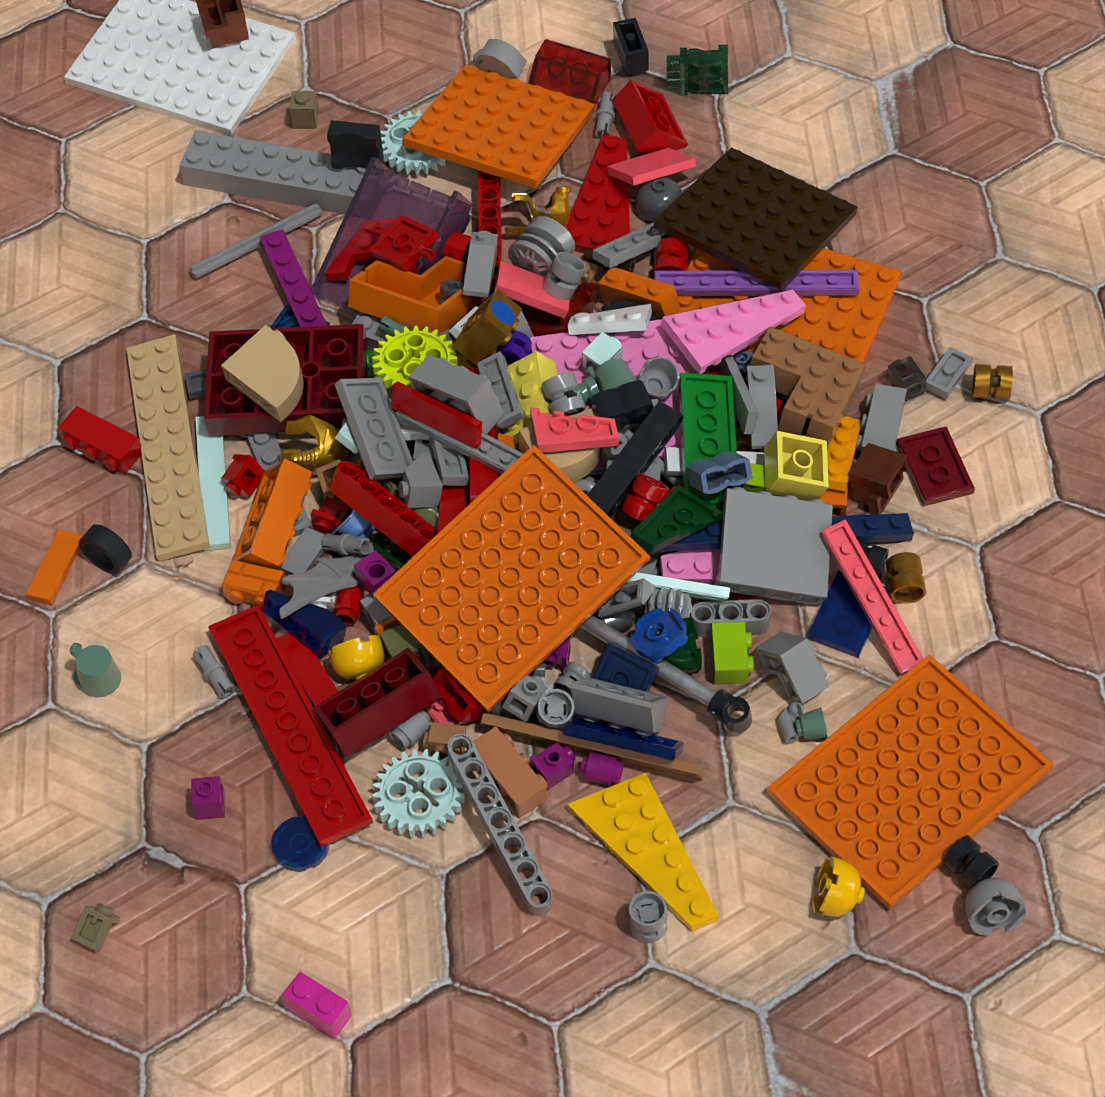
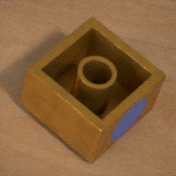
[453,289,522,366]

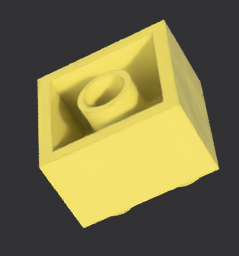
[764,431,829,501]

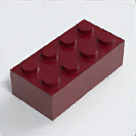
[314,647,442,758]

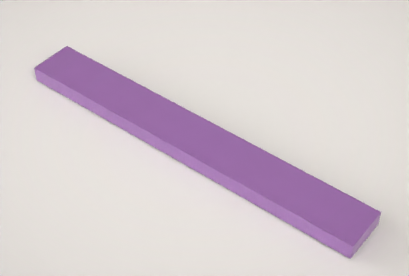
[655,270,859,296]

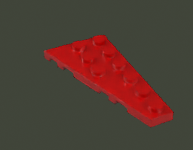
[565,134,630,253]

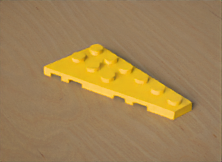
[567,773,719,932]

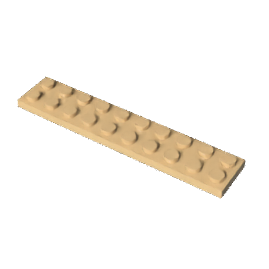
[127,334,211,562]

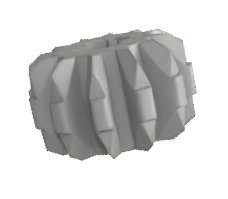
[644,587,692,618]

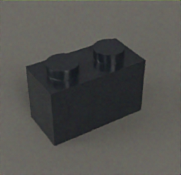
[613,17,649,76]

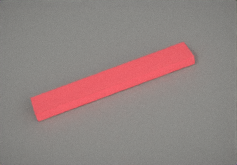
[820,519,924,676]

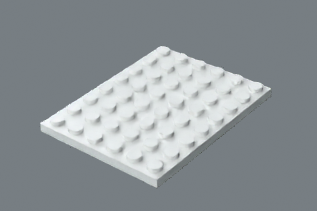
[64,0,296,136]

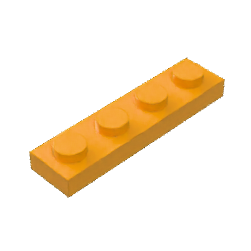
[827,416,862,491]

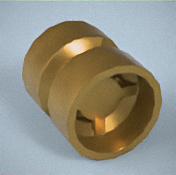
[972,364,1013,400]
[886,552,926,604]

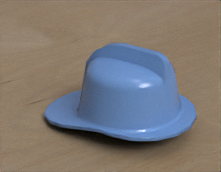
[332,509,375,538]

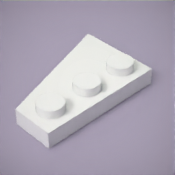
[568,304,652,335]

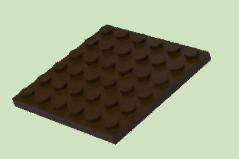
[653,147,858,290]

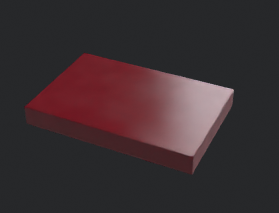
[896,426,975,506]

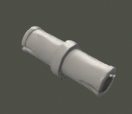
[595,92,615,139]
[322,533,372,555]
[193,645,236,698]

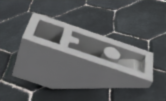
[463,231,498,297]
[747,365,778,449]

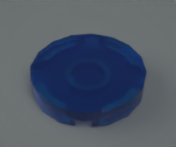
[271,816,330,872]

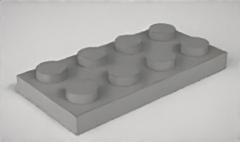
[335,378,413,480]

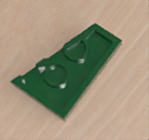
[631,485,723,553]

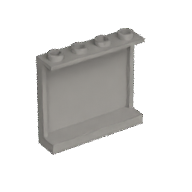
[714,487,833,606]

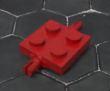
[369,215,439,272]

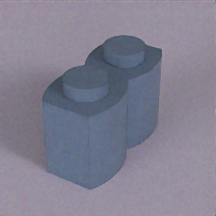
[687,451,752,494]

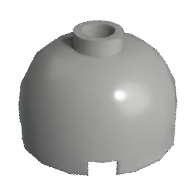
[965,878,1027,936]

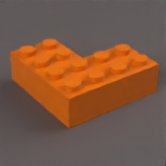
[348,256,487,337]

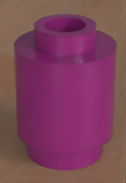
[580,752,624,786]

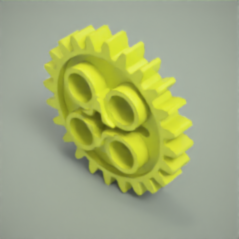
[372,325,458,390]

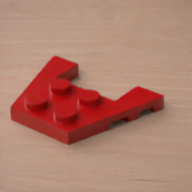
[325,217,418,281]

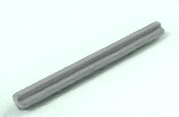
[190,203,322,279]

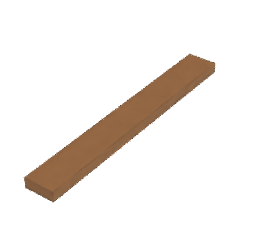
[481,713,705,780]

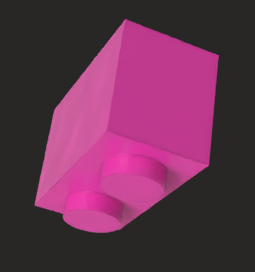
[282,971,352,1039]

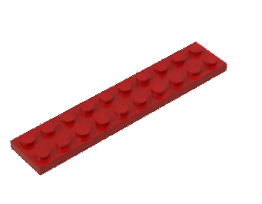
[208,605,373,847]

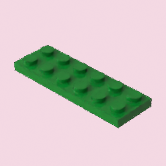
[678,372,738,521]

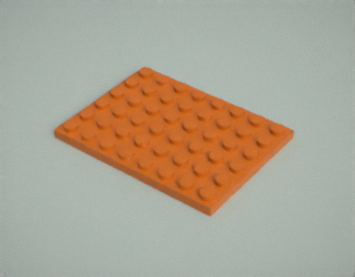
[676,248,902,363]
[373,445,650,713]
[767,654,1053,910]

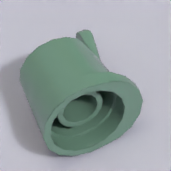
[586,358,637,392]
[70,643,121,698]

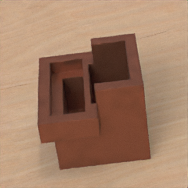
[196,0,249,47]
[848,443,909,515]

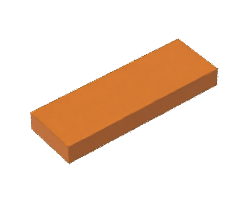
[25,529,83,605]

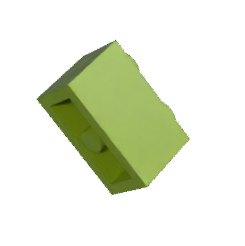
[711,622,754,685]

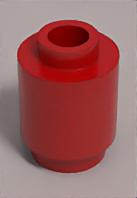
[333,586,364,626]

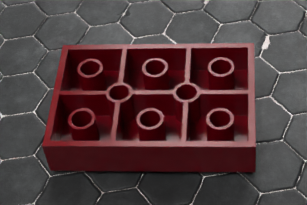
[204,324,368,436]

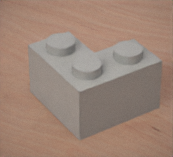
[755,631,829,704]

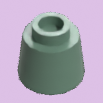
[795,707,828,740]

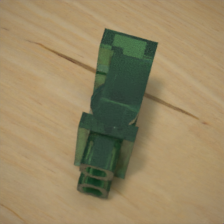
[667,44,728,95]

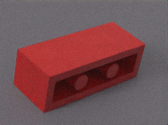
[58,406,142,475]

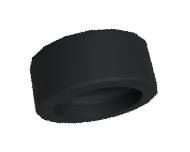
[79,524,132,574]

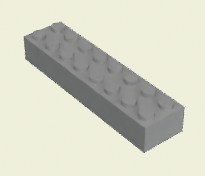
[179,130,383,219]

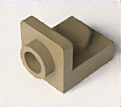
[71,903,121,951]

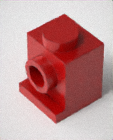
[221,454,265,497]

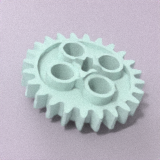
[380,110,446,175]
[372,749,465,837]

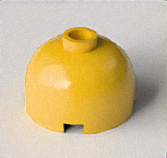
[328,635,385,680]
[812,856,865,917]

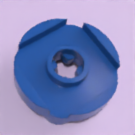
[631,608,688,663]

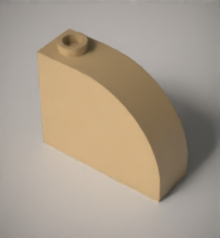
[221,325,304,422]
[519,408,601,483]

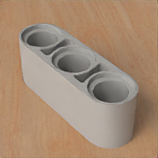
[691,599,771,637]

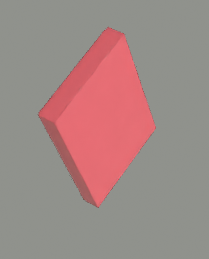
[607,148,696,186]
[494,261,570,319]

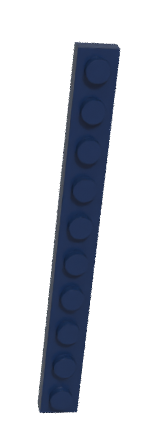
[648,513,914,552]

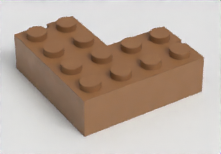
[746,327,867,448]

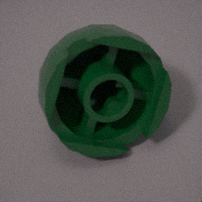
[659,618,702,673]

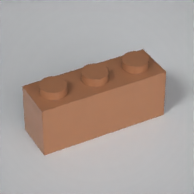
[473,727,548,818]

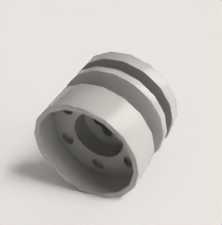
[508,216,575,277]

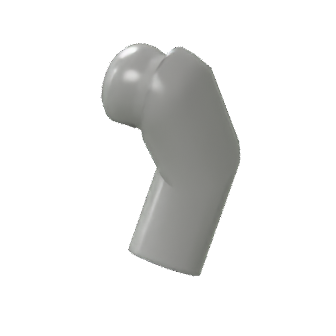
[778,702,804,743]

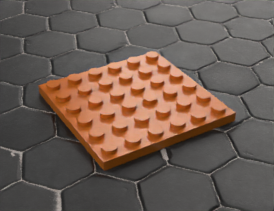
[402,64,595,188]

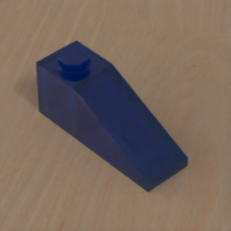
[262,589,347,659]

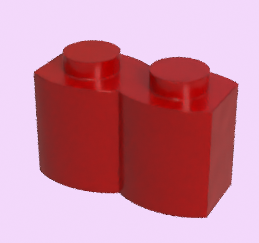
[433,668,488,722]

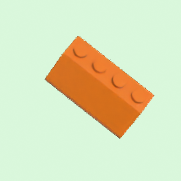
[232,458,312,569]

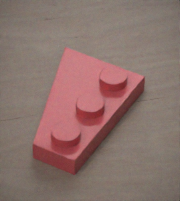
[530,407,619,453]

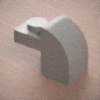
[470,39,527,79]

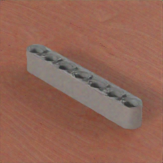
[447,734,553,916]

